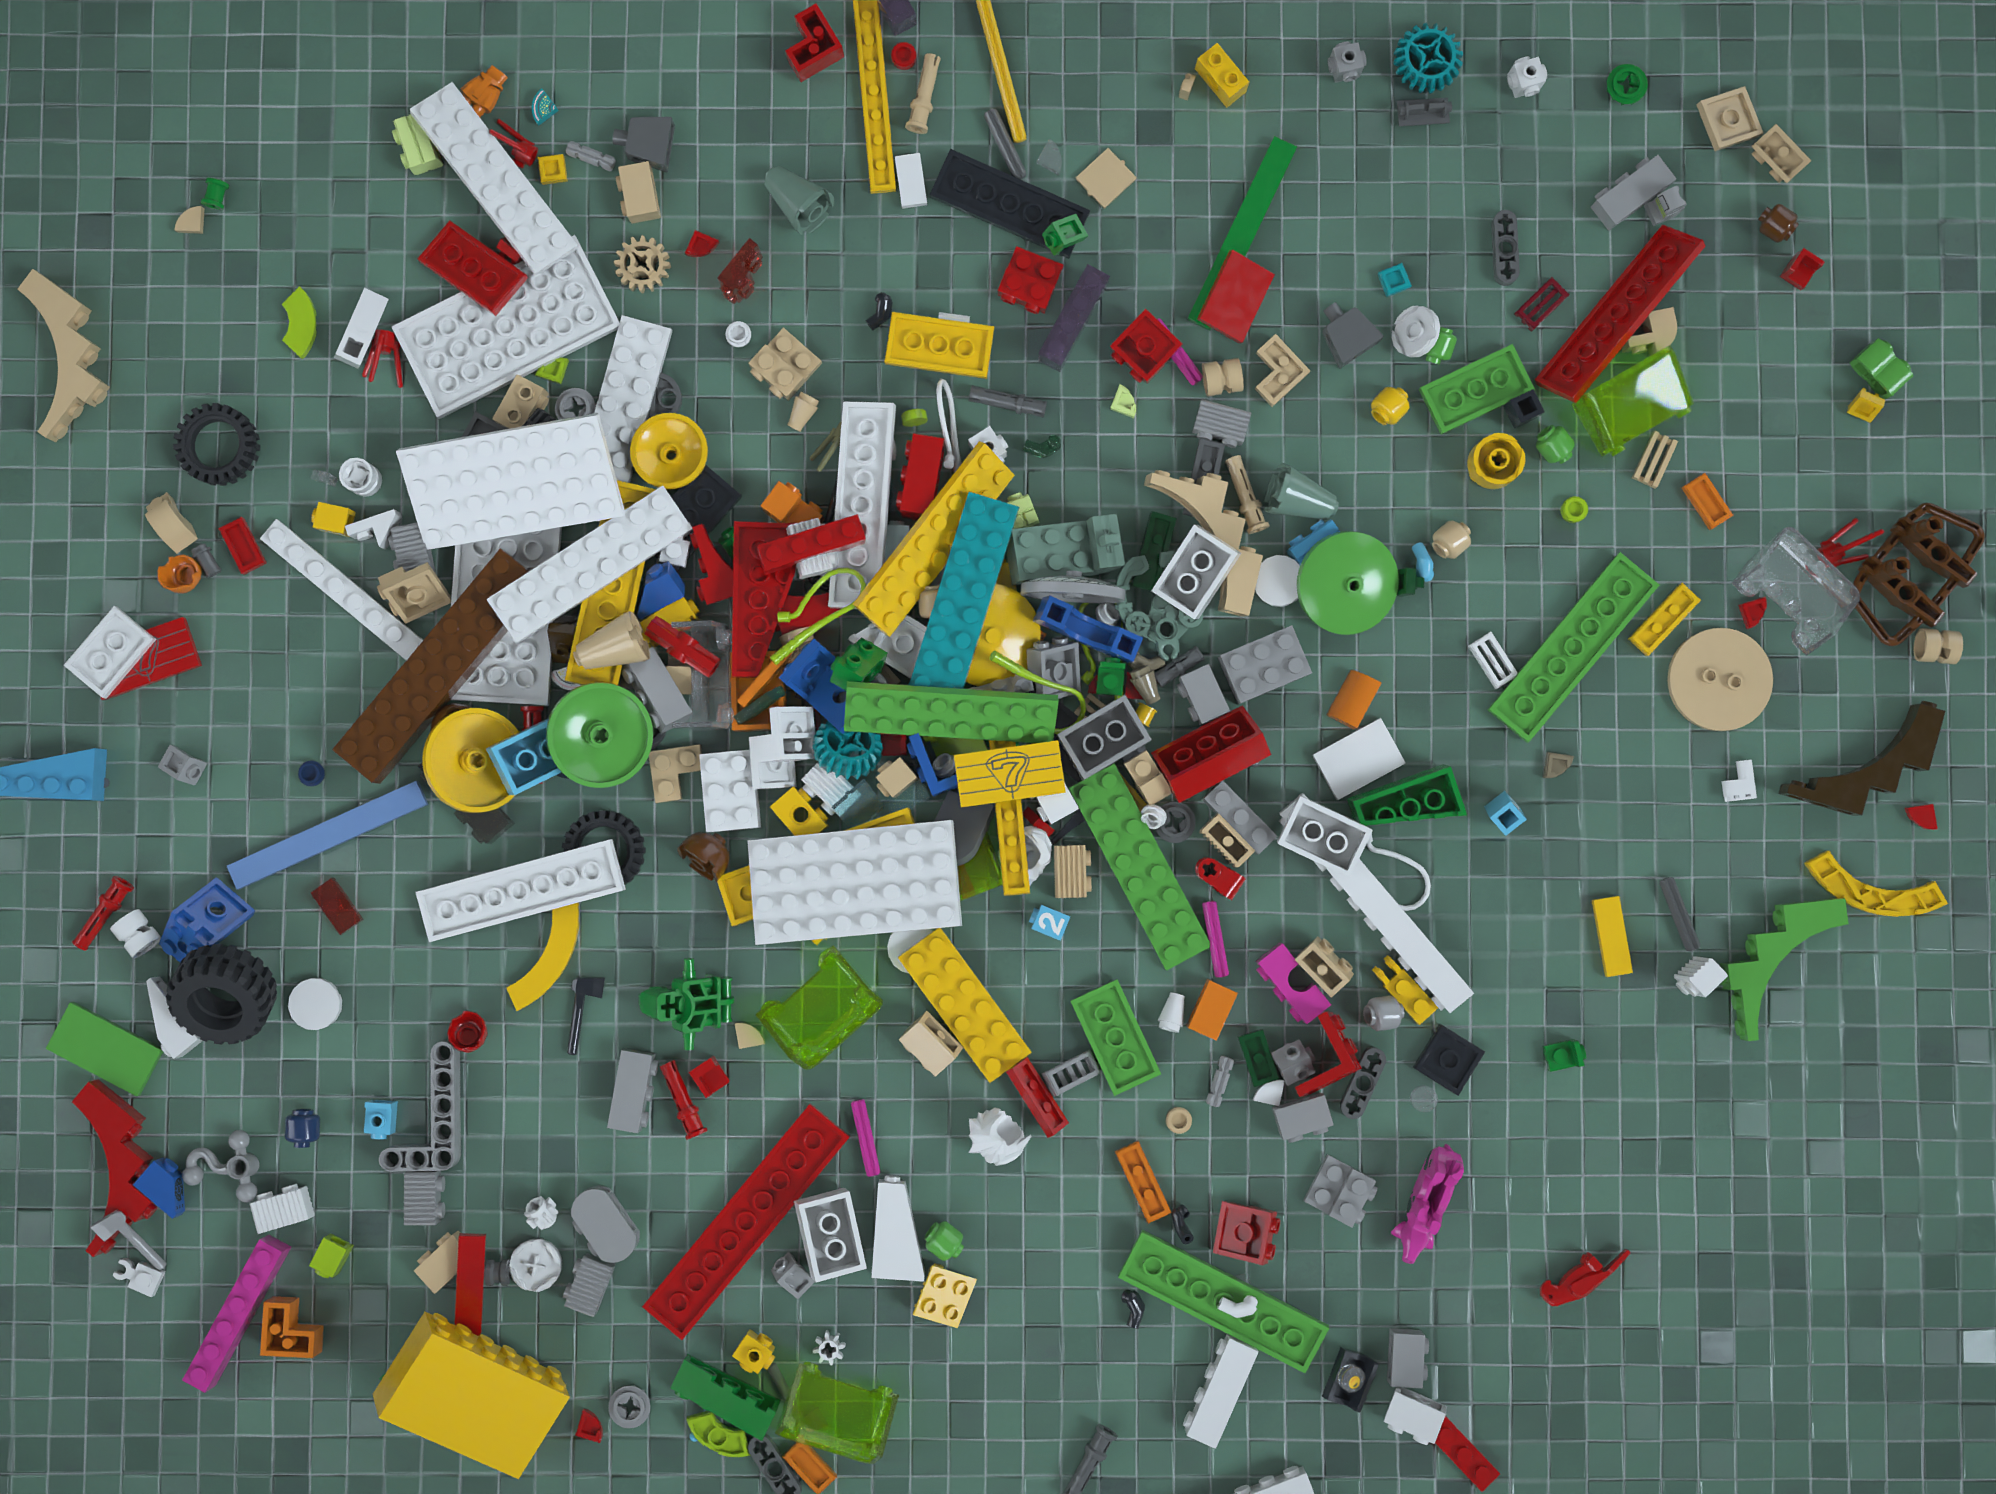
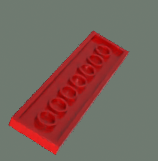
[1535,225,1706,403]

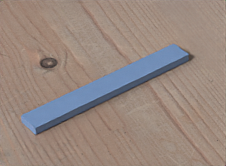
[227,781,429,890]

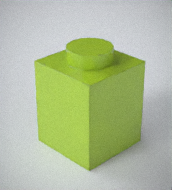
[309,1234,354,1278]

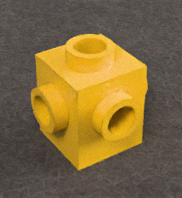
[732,1329,775,1374]

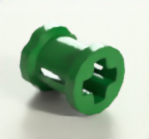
[200,178,230,210]

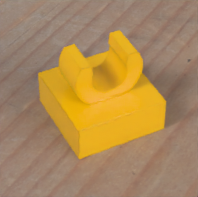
[1847,388,1885,423]

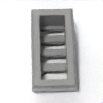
[1041,1050,1101,1097]

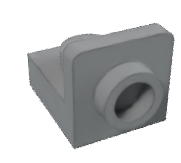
[158,745,207,785]
[771,1252,815,1299]

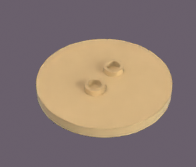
[1667,628,1773,731]

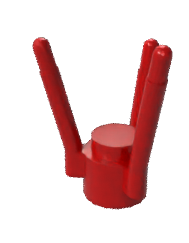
[489,119,538,169]
[362,330,403,388]
[1817,518,1884,569]

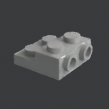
[1027,636,1081,699]
[1303,1154,1378,1228]

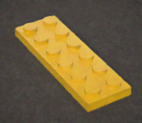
[898,928,1032,1083]

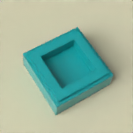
[1377,263,1412,297]

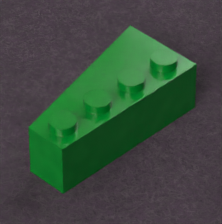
[1347,764,1467,826]
[671,1354,781,1441]

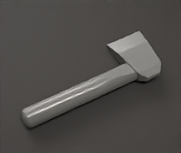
[90,1210,166,1270]

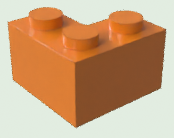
[760,481,824,524]
[260,1296,324,1358]

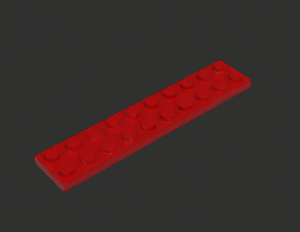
[642,1103,850,1340]

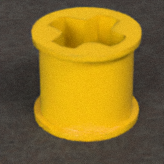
[1136,702,1157,728]

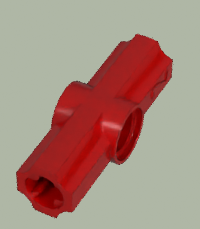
[644,616,722,678]

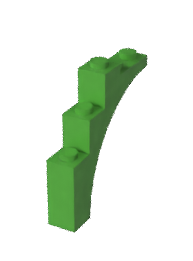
[1720,898,1849,1041]

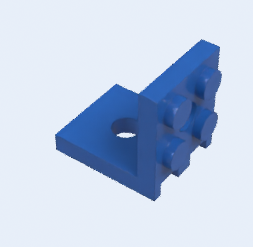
[779,639,846,734]
[906,733,958,797]
[159,877,255,962]

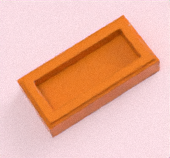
[1682,473,1733,530]
[782,1437,837,1494]

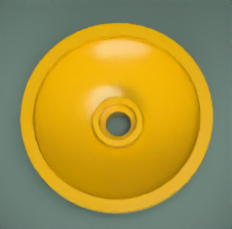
[630,413,708,489]

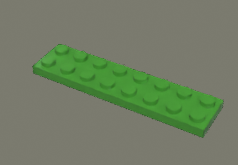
[1487,552,1660,743]
[844,681,1059,743]
[1068,763,1210,971]
[1118,1230,1329,1373]

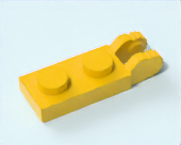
[1372,955,1438,1025]

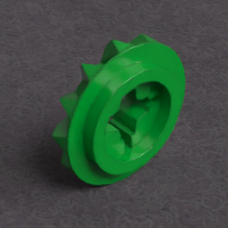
[1606,64,1648,105]

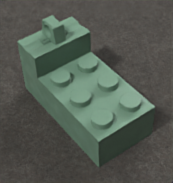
[1006,514,1125,585]

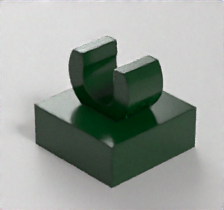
[1397,568,1425,597]

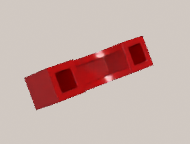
[757,514,866,575]

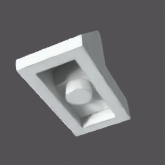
[345,509,402,550]

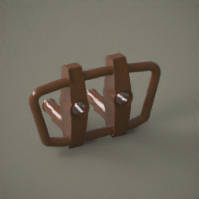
[1848,502,1985,646]

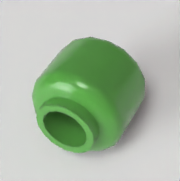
[1424,327,1457,365]
[1536,425,1575,464]
[924,1221,964,1261]

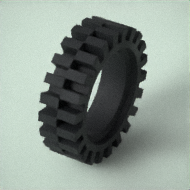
[173,403,260,486]
[562,810,646,885]

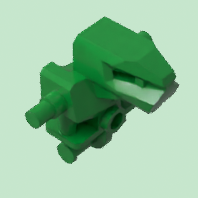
[638,958,734,1050]

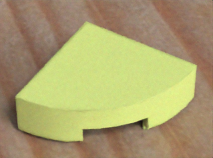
[1110,384,1136,418]

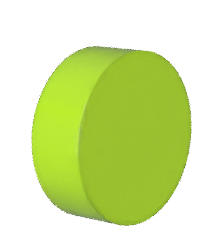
[901,409,928,427]
[1560,496,1588,523]

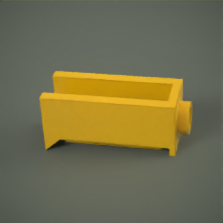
[640,597,700,648]

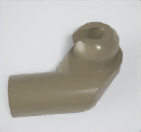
[1128,652,1166,671]

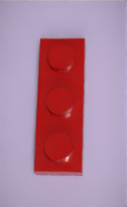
[1006,1057,1069,1138]
[1435,1415,1500,1492]

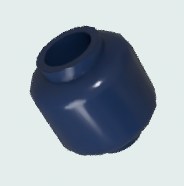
[285,1109,320,1148]

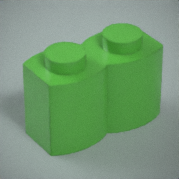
[1849,338,1914,399]

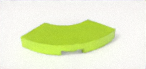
[282,286,317,359]
[686,1411,750,1457]

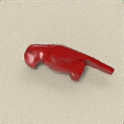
[1540,1249,1630,1306]

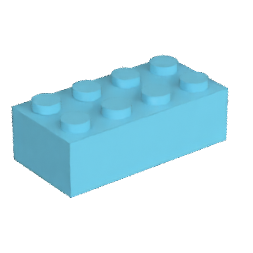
[486,718,561,795]

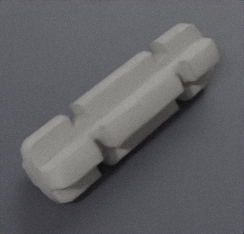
[566,141,616,171]
[1206,1056,1234,1107]

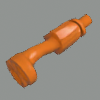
[460,65,508,117]

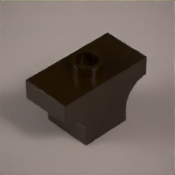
[547,615,578,664]

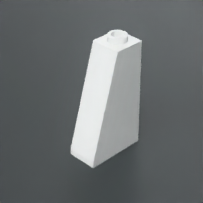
[872,1175,925,1281]

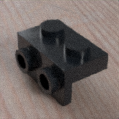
[1322,1347,1379,1413]

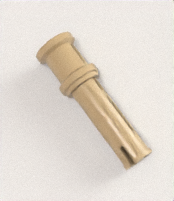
[905,53,941,134]
[1225,455,1270,534]

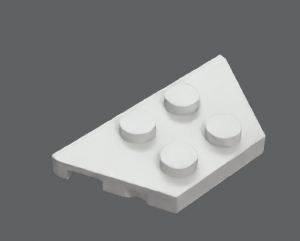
[848,615,927,679]

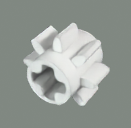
[524,1196,558,1230]
[813,1330,846,1365]

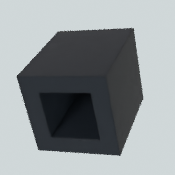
[1503,389,1545,429]

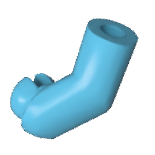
[1412,542,1434,582]

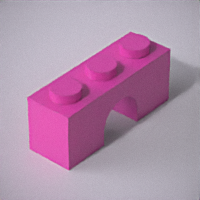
[1255,942,1331,1024]

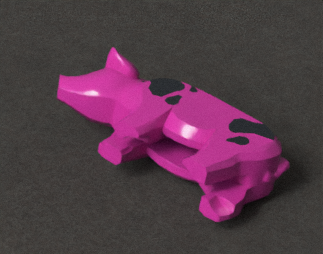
[1391,1144,1464,1264]

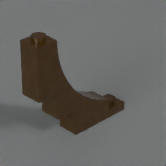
[1778,701,1946,816]

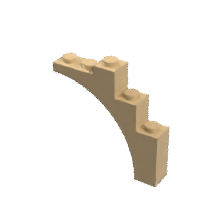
[18,269,110,442]
[1144,470,1263,617]

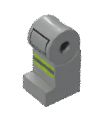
[1644,186,1687,226]

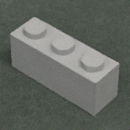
[1591,155,1677,231]
[622,647,692,734]
[1202,780,1277,855]
[607,1048,659,1133]

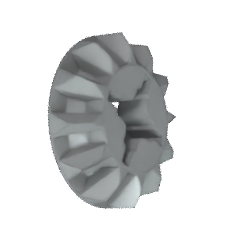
[555,388,596,420]
[608,1385,651,1428]

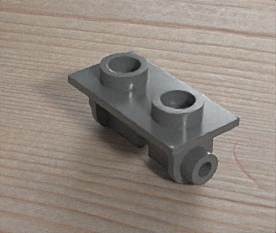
[1397,98,1452,127]

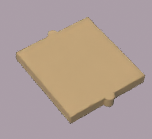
[1076,148,1137,209]

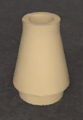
[787,392,819,432]

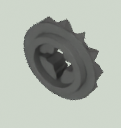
[1155,802,1195,843]

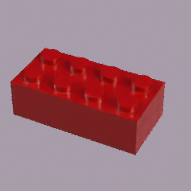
[1151,705,1271,803]

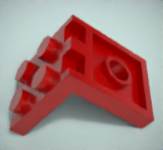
[1295,1011,1362,1097]

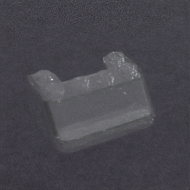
[1732,527,1860,656]

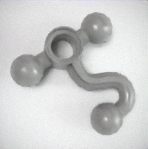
[182,1130,259,1203]

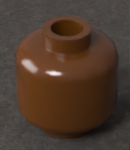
[1758,204,1799,243]

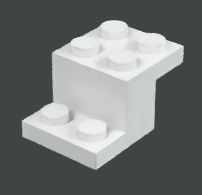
[749,707,815,789]

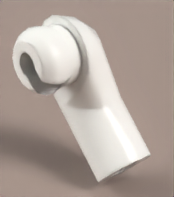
[1217,1295,1258,1318]

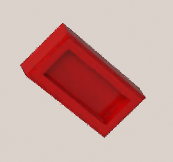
[218,517,267,575]

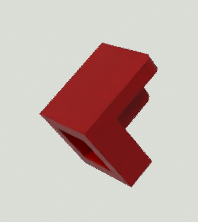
[1780,248,1825,291]
[880,733,907,756]
[689,1056,730,1098]

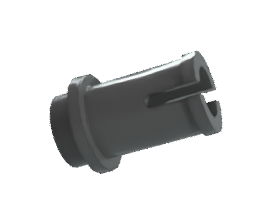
[192,544,222,578]

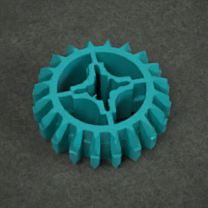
[1393,22,1463,94]
[812,721,883,780]

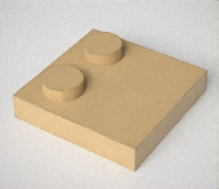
[1696,86,1763,151]

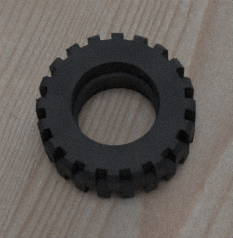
[166,944,277,1045]

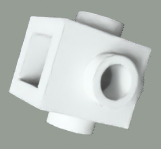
[1507,56,1547,98]
[968,426,1008,463]

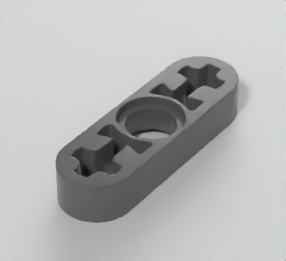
[1491,210,1520,286]
[1340,1047,1386,1119]
[748,1434,802,1494]

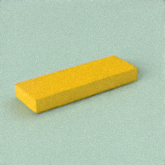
[1628,582,1701,656]
[1592,896,1633,977]

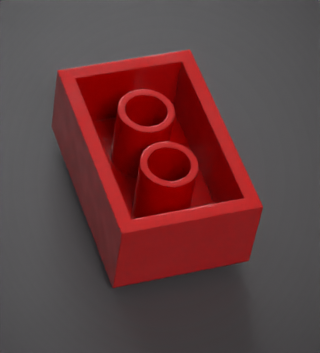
[896,433,945,520]

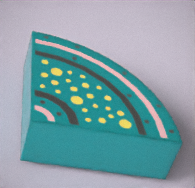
[532,88,559,126]

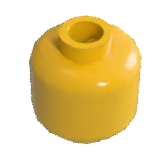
[1371,387,1410,425]

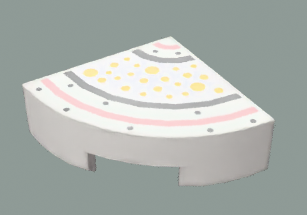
[550,667,581,691]

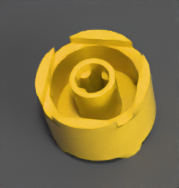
[1467,433,1525,489]

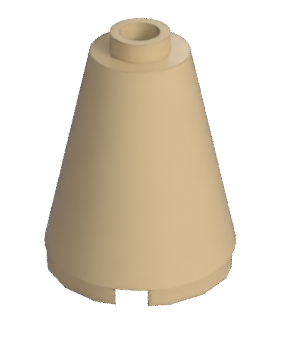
[573,611,650,669]

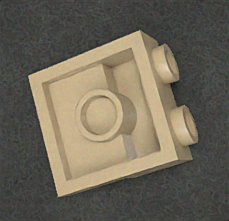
[748,327,822,401]
[377,562,451,624]

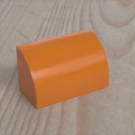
[1326,670,1381,730]
[1186,979,1238,1041]

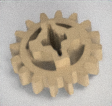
[614,235,671,293]

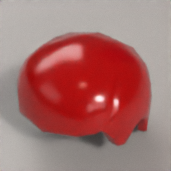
[447,1011,488,1053]

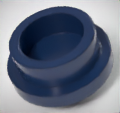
[298,761,325,786]

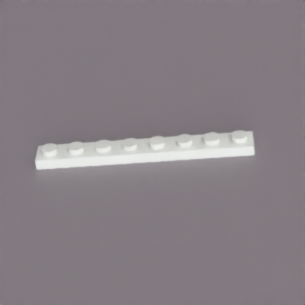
[260,519,423,660]

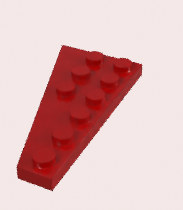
[731,521,797,678]

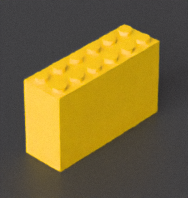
[373,1312,570,1479]

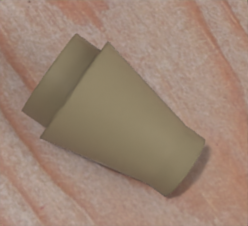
[1130,665,1161,705]

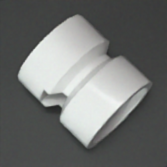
[339,458,382,497]
[110,909,161,959]

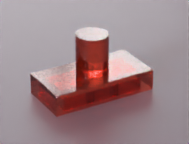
[311,878,364,935]

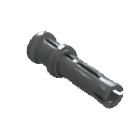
[1063,1424,1118,1494]

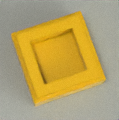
[538,154,568,185]

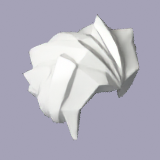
[997,826,1052,886]
[969,1108,1032,1166]

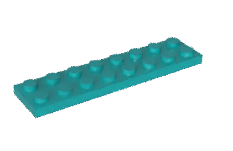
[909,492,1019,689]

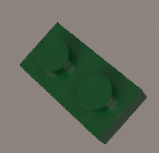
[1237,1029,1279,1087]

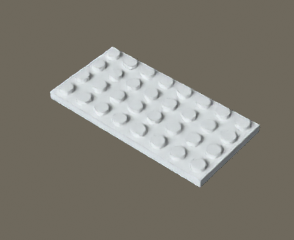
[392,235,620,419]
[396,413,625,550]
[451,527,562,706]
[748,820,962,945]

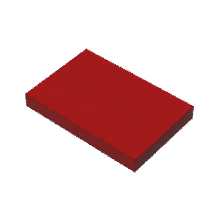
[1197,250,1275,344]

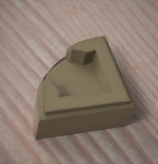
[1543,752,1574,778]

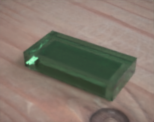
[733,685,786,724]

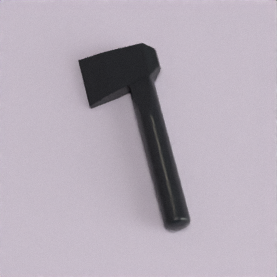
[567,978,605,1055]

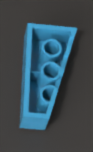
[0,748,107,801]

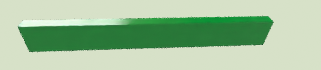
[1187,136,1297,331]

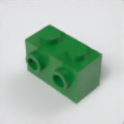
[830,637,888,691]

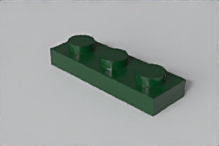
[1131,511,1177,593]

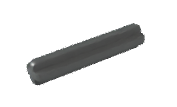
[984,108,1026,179]
[1659,877,1700,951]

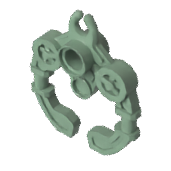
[1114,551,1203,661]

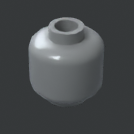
[1363,995,1404,1031]

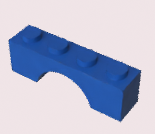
[1033,595,1143,663]

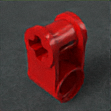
[1195,857,1246,900]

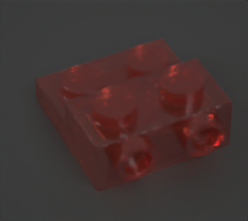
[717,238,763,304]

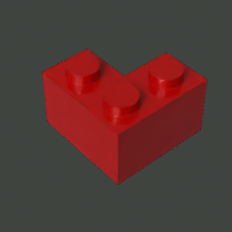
[785,3,844,82]

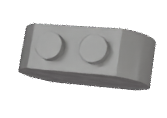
[571,1185,640,1263]

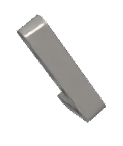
[379,1040,461,1172]

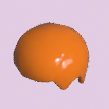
[158,554,202,593]

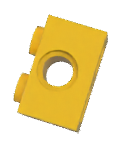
[1195,43,1249,108]
[770,786,829,836]

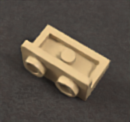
[1751,124,1811,183]

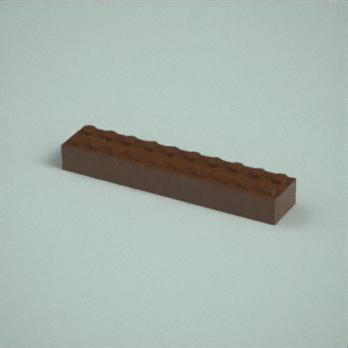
[332,548,530,784]

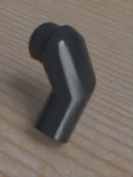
[865,292,893,331]
[1121,1289,1145,1329]

